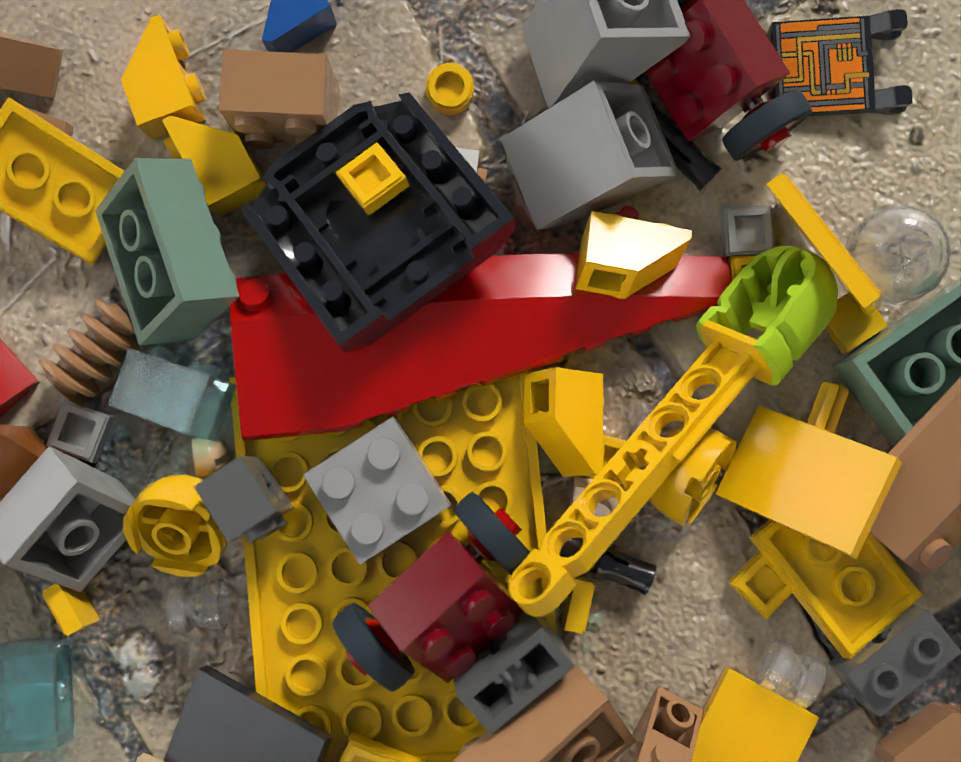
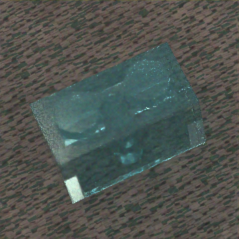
[108,346,236,442]
[0,636,75,753]

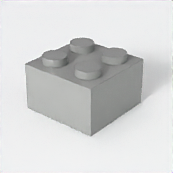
[303,417,451,564]
[0,446,135,592]

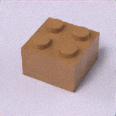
[219,49,340,149]

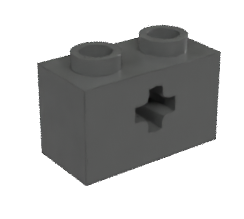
[193,456,294,544]
[828,605,961,717]
[453,612,575,734]

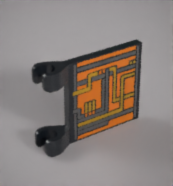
[770,9,913,117]

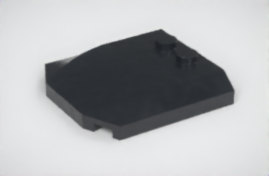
[243,92,517,353]

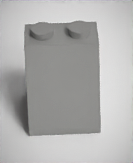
[522,0,691,109]
[501,80,680,230]

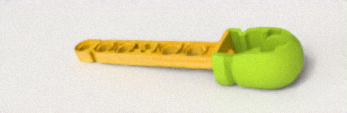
[508,246,838,617]

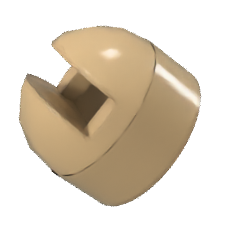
[192,437,230,478]

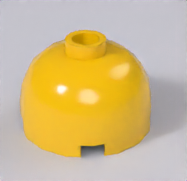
[647,424,737,527]
[123,474,228,577]

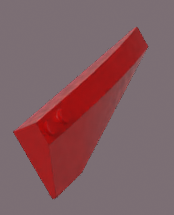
[230,253,732,441]

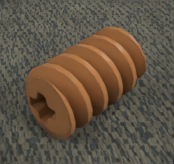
[38,299,141,408]

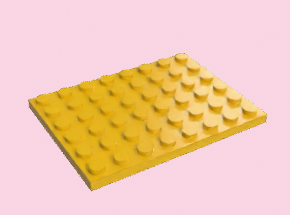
[229,371,558,762]

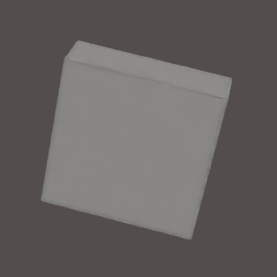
[720,205,775,259]
[46,399,115,463]

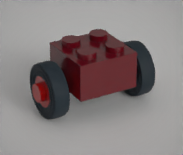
[645,0,812,161]
[332,492,530,692]

